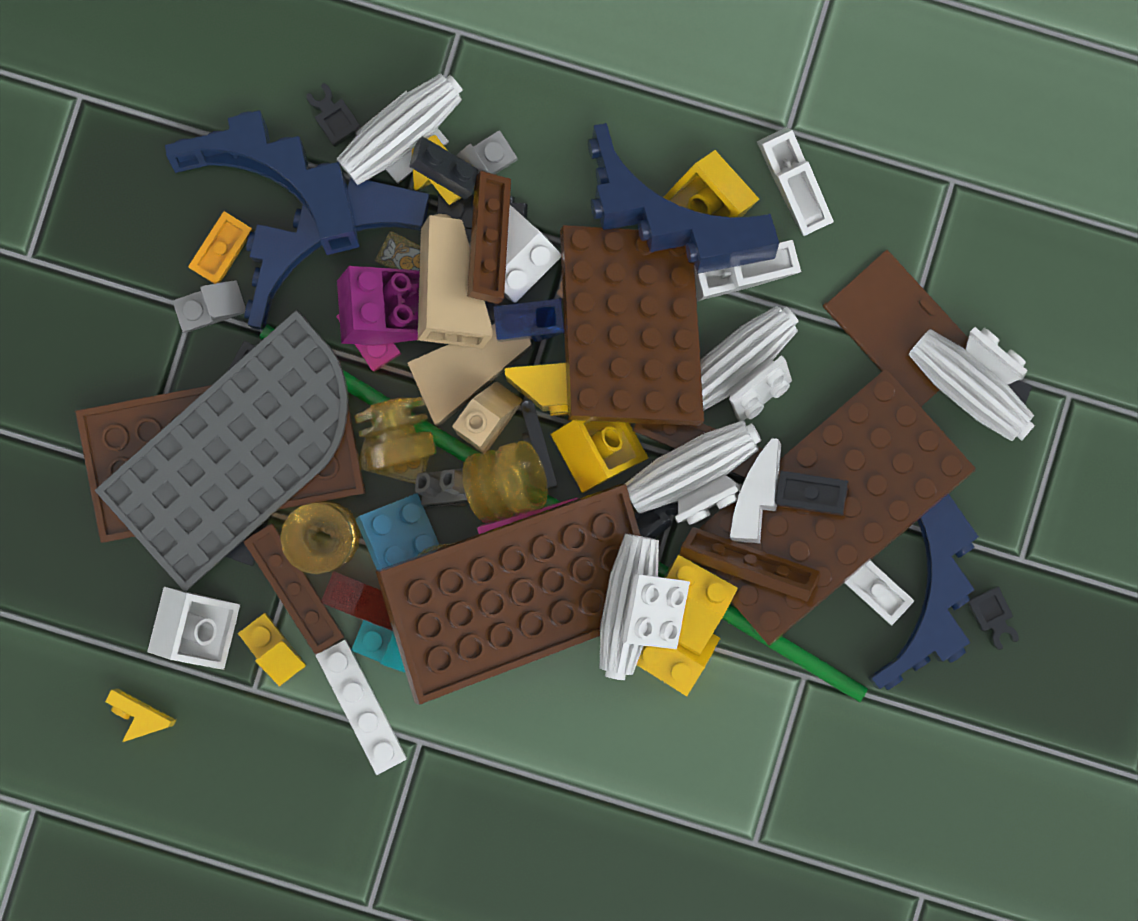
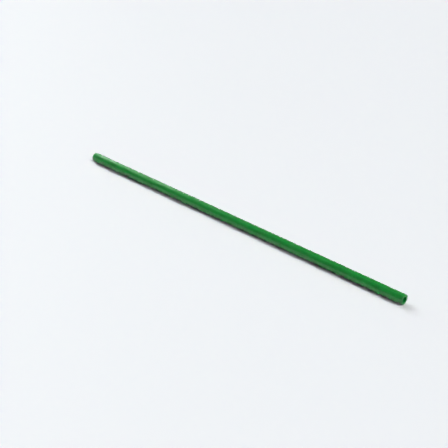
[259,324,868,702]

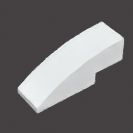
[757,127,834,236]
[694,240,801,301]
[730,438,781,543]

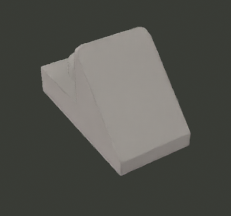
[456,130,518,174]
[172,280,246,333]

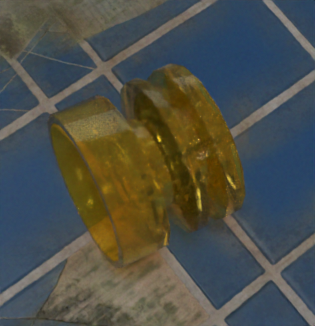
[354,397,437,471]
[463,441,548,523]
[280,501,361,574]

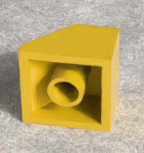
[663,150,759,217]
[505,363,568,416]
[550,420,648,493]
[664,555,738,655]
[637,634,720,696]

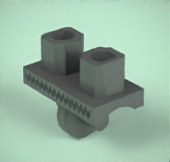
[415,467,478,508]

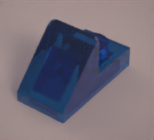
[494,299,564,342]

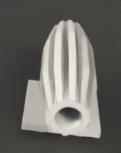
[337,74,463,185]
[700,306,799,421]
[908,327,1035,441]
[625,420,762,525]
[599,534,690,680]

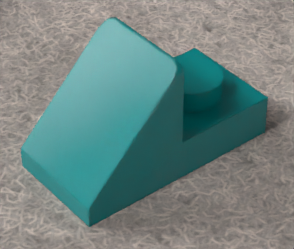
[351,619,406,673]

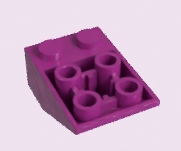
[337,266,420,345]

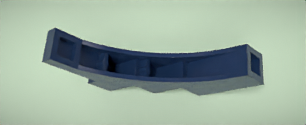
[165,110,359,255]
[588,123,779,274]
[245,177,431,331]
[868,494,979,690]

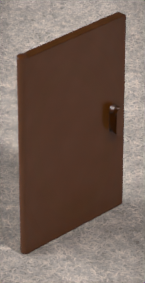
[823,250,969,408]

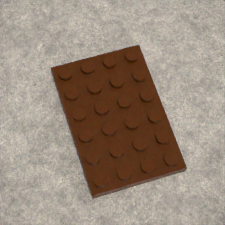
[560,225,704,426]

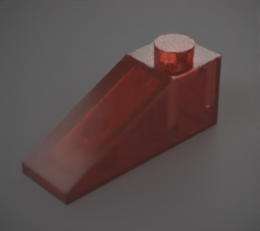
[320,571,393,631]

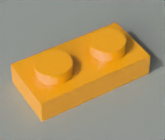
[188,211,254,284]

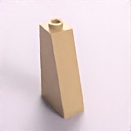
[418,214,493,348]
[408,314,535,426]
[452,381,524,455]

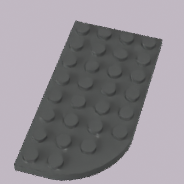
[95,310,348,592]

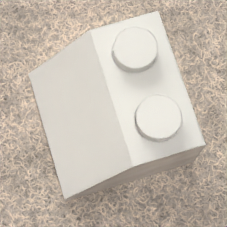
[469,205,561,303]
[147,587,240,670]

